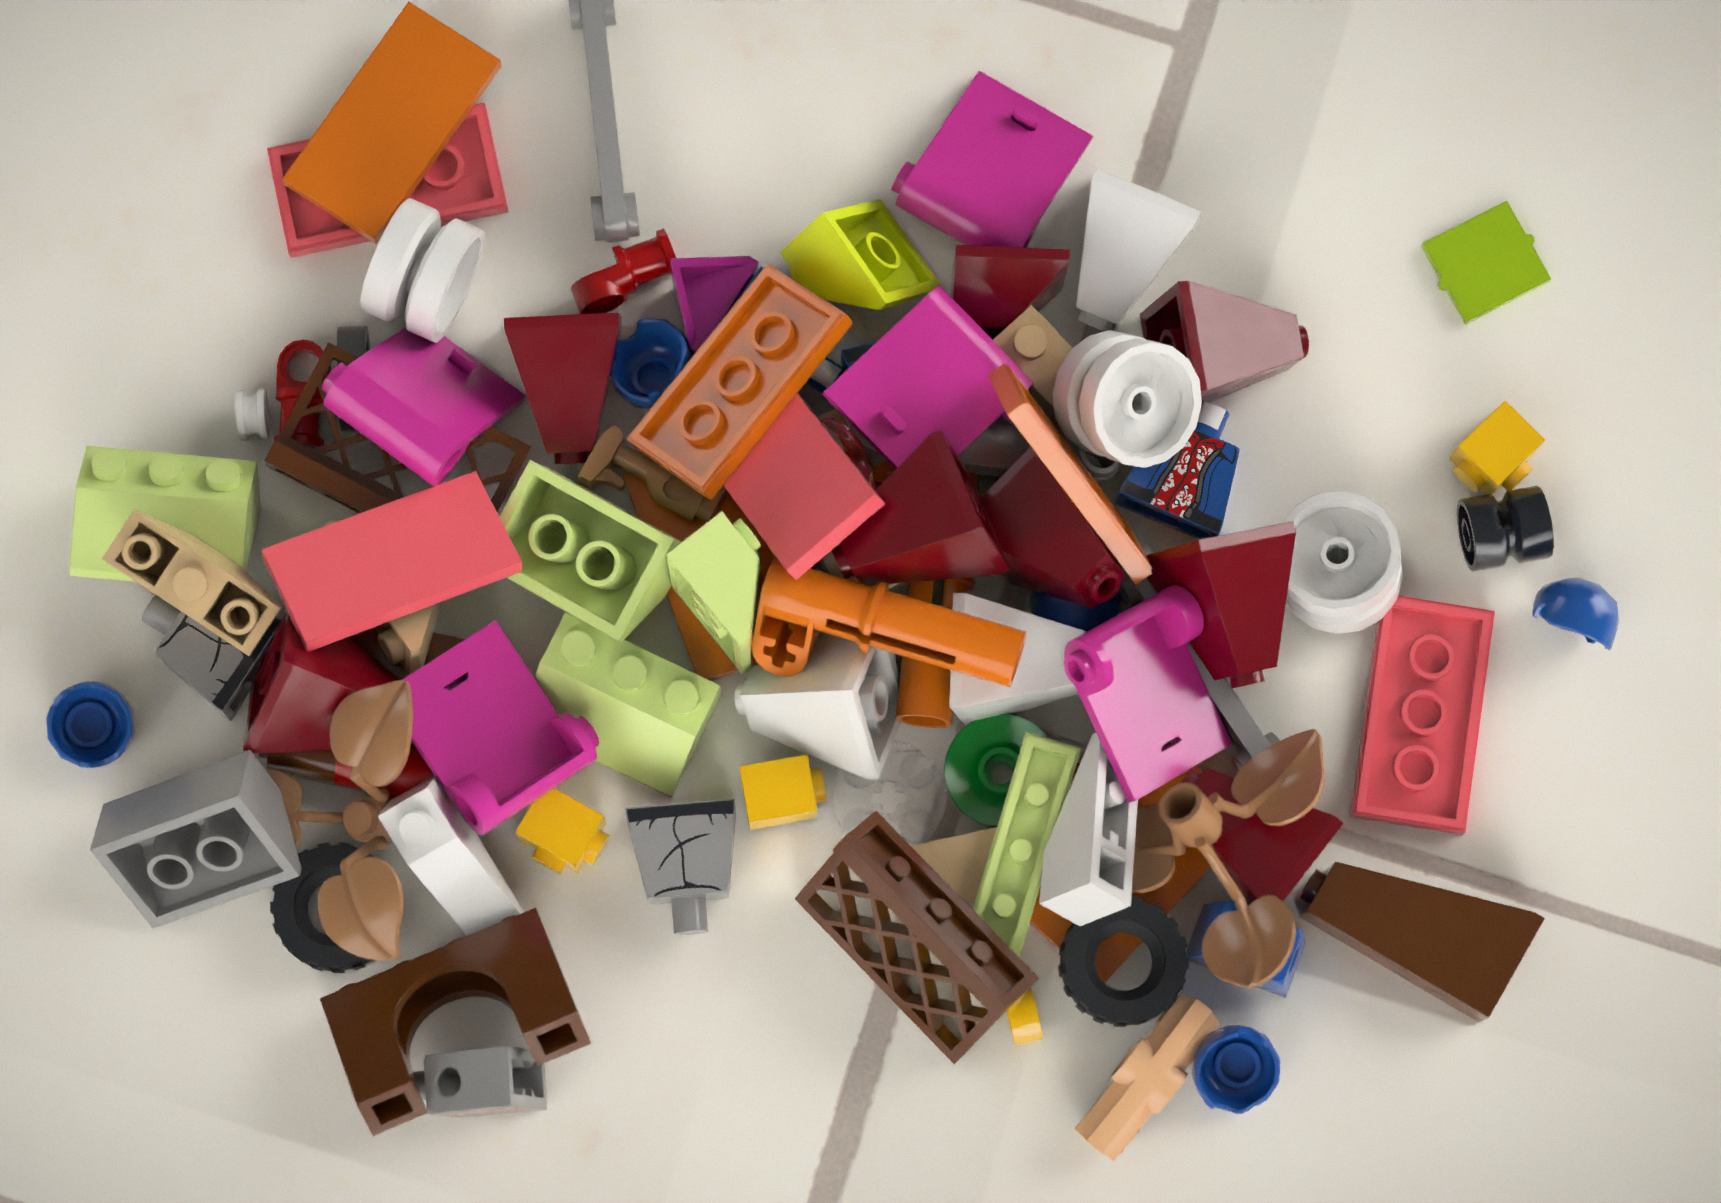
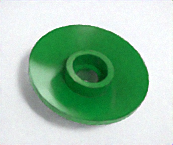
[944,714,1048,827]

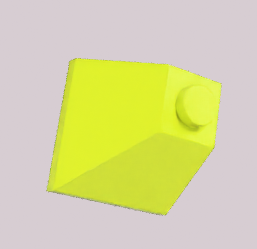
[779,199,943,310]

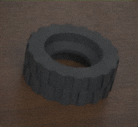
[270,842,376,973]
[1058,896,1189,1027]

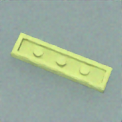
[973,732,1081,957]

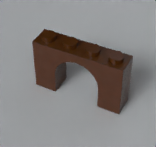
[320,908,591,1136]

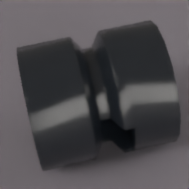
[1457,486,1554,571]

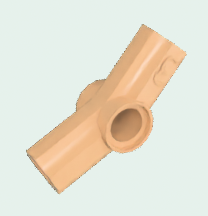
[1075,993,1220,1161]

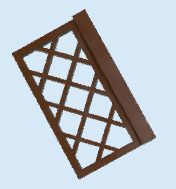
[264,342,531,514]
[794,811,1039,1064]

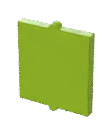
[1421,201,1552,325]

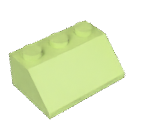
[69,446,261,582]
[499,460,682,642]
[666,512,762,675]
[534,612,722,798]

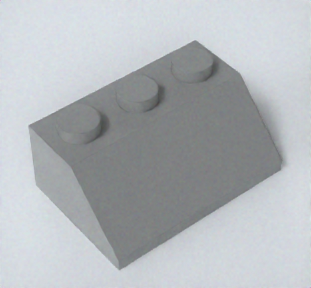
[90,750,302,928]

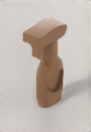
[578,425,727,522]

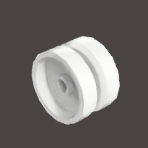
[360,198,485,343]
[1052,330,1202,468]
[1282,490,1403,634]

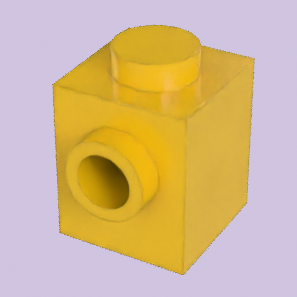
[1449,400,1545,495]
[739,754,827,830]
[515,788,610,874]

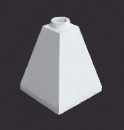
[1076,168,1201,332]
[949,593,1087,726]
[735,634,901,780]

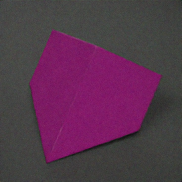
[670,256,759,355]

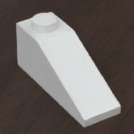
[1039,733,1138,926]
[378,775,524,936]

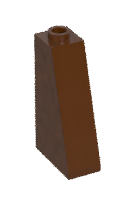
[1299,861,1545,1023]

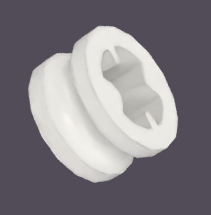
[235,388,271,441]

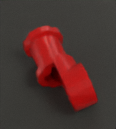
[571,228,676,314]
[273,340,331,449]

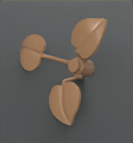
[266,680,413,961]
[1132,729,1325,988]

